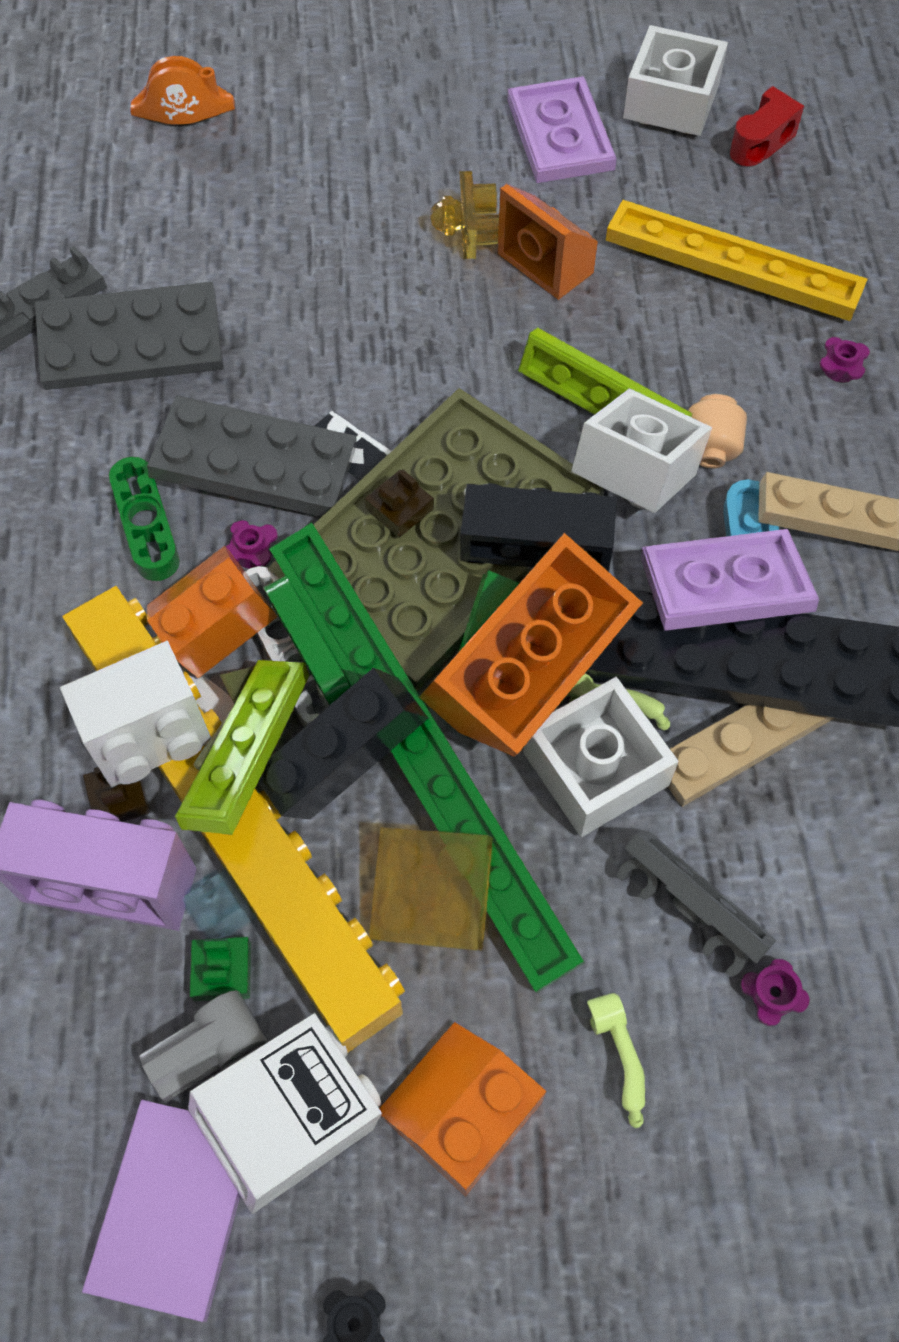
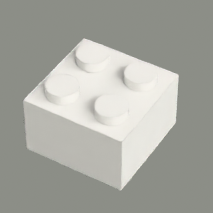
[623,25,728,136]
[571,388,712,513]
[60,640,211,788]
[523,677,679,837]

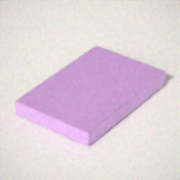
[507,77,617,183]
[641,529,819,631]
[82,1100,240,1322]

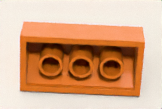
[419,533,643,757]

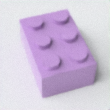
[0,800,197,931]

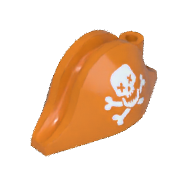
[130,56,235,125]

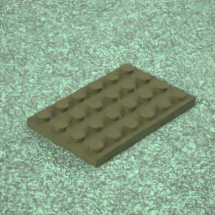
[268,388,605,691]

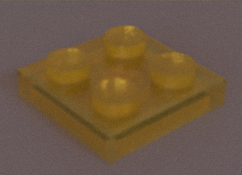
[369,827,493,951]

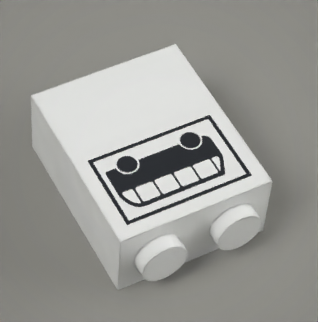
[188,1013,382,1214]

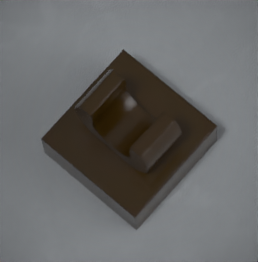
[365,469,434,538]
[83,767,151,822]

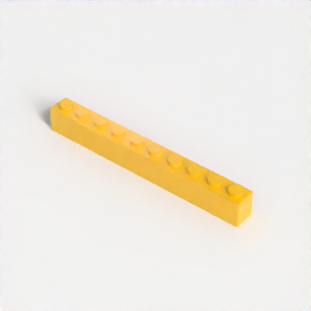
[62,586,405,1053]

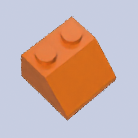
[498,184,598,300]
[147,545,278,678]
[379,1022,547,1197]

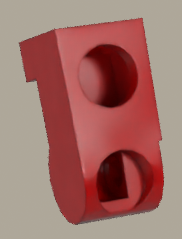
[729,86,804,167]

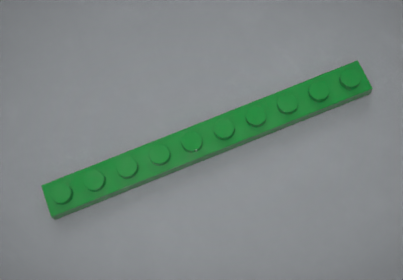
[270,523,585,993]

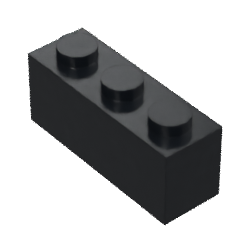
[460,483,617,572]
[258,668,429,820]

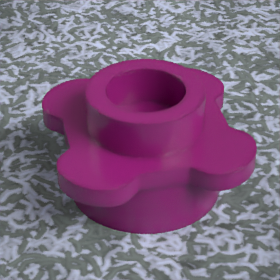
[820,337,870,383]
[226,520,278,569]
[741,959,810,1026]

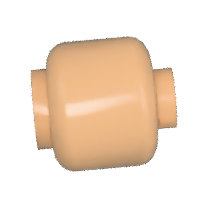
[688,394,747,468]

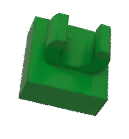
[190,937,251,1001]

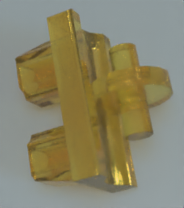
[430,171,499,259]

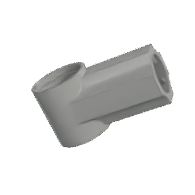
[139,990,267,1103]

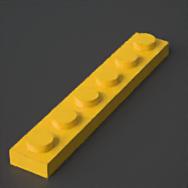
[605,200,868,321]

